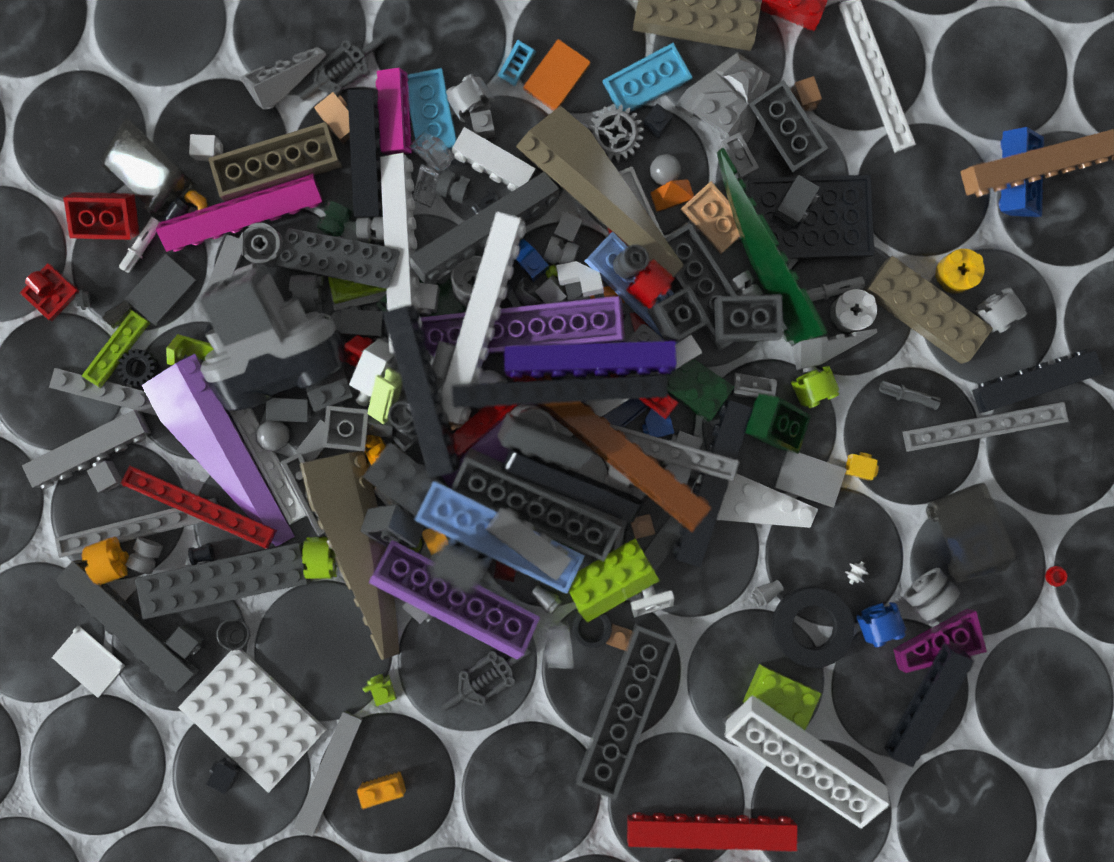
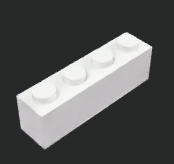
[452,127,536,191]

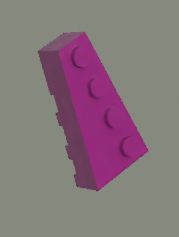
[893,609,987,673]

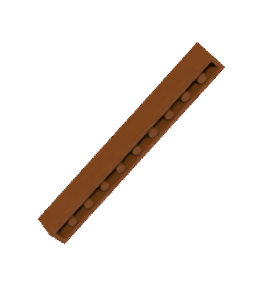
[537,375,711,532]

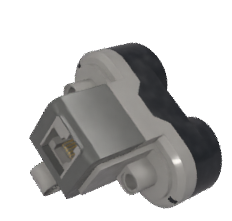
[200,263,349,411]

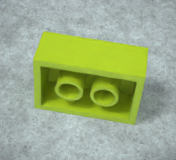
[743,664,821,731]

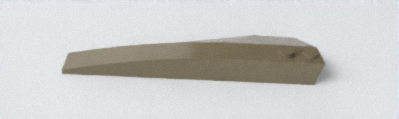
[300,451,399,660]

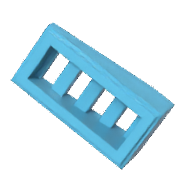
[498,40,536,86]

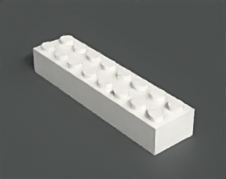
[725,695,889,828]

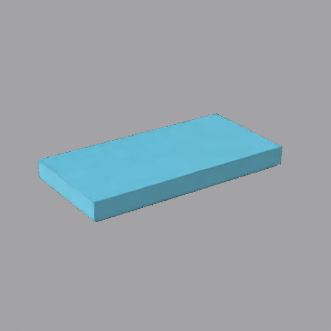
[603,43,693,112]
[408,68,457,155]

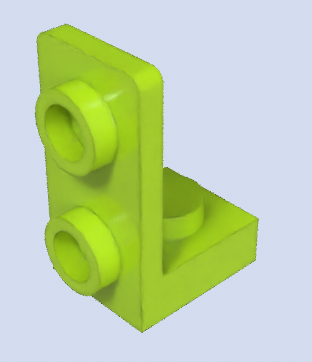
[166,334,214,365]
[363,674,397,706]

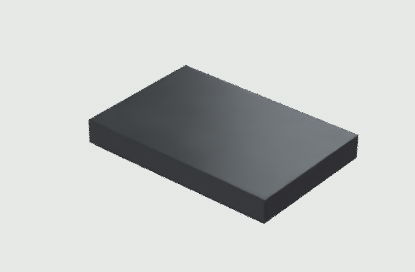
[125,254,198,326]

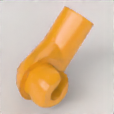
[184,191,207,210]

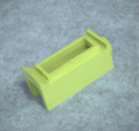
[367,367,402,424]

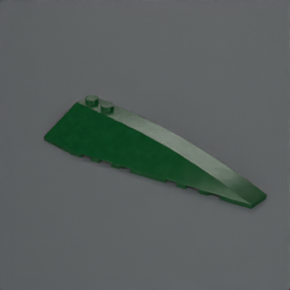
[717,147,827,344]

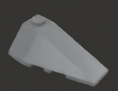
[240,47,326,109]

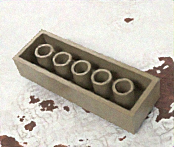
[633,0,761,51]
[208,122,342,201]
[864,255,993,364]

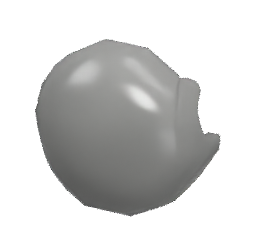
[650,154,681,185]
[255,420,290,451]

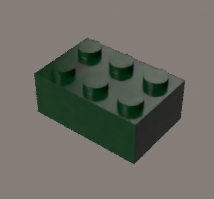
[667,359,734,422]
[745,393,812,454]

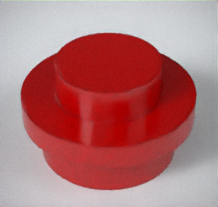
[1045,566,1067,587]

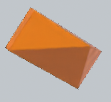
[650,180,694,212]

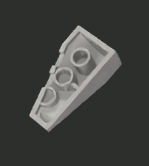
[792,329,877,373]

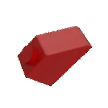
[344,335,374,368]

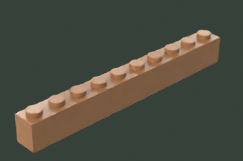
[960,129,1114,197]

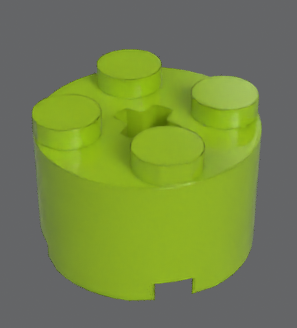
[791,366,839,408]
[303,537,338,579]

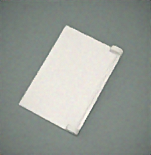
[52,626,125,698]

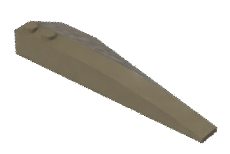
[516,106,684,277]

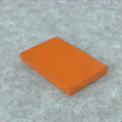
[523,39,591,111]

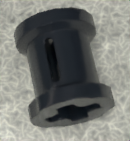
[188,543,215,565]

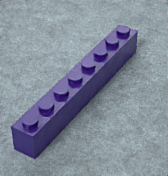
[505,341,677,379]

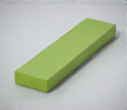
[82,310,150,389]

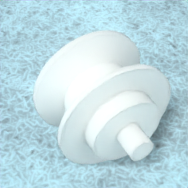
[845,561,869,585]

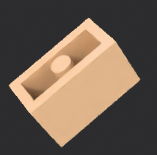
[314,92,350,144]

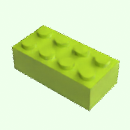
[568,539,660,622]

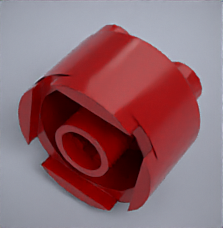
[626,258,674,309]

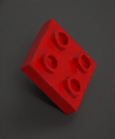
[20,263,79,321]

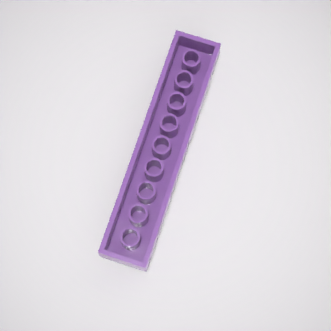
[420,296,625,356]

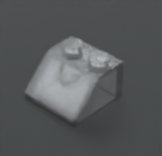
[540,621,574,669]

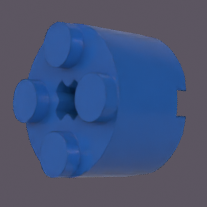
[857,602,906,647]

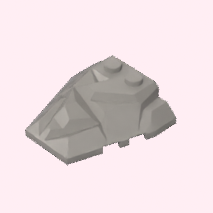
[675,52,770,144]

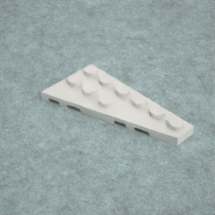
[692,474,818,528]

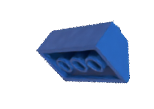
[999,127,1044,217]

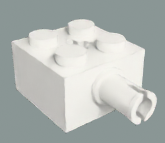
[349,339,397,406]

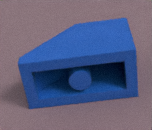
[514,239,549,282]
[641,409,674,438]

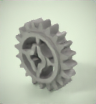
[588,104,643,162]

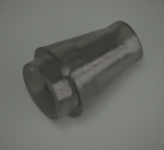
[102,300,134,329]

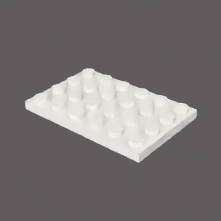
[178,646,327,793]

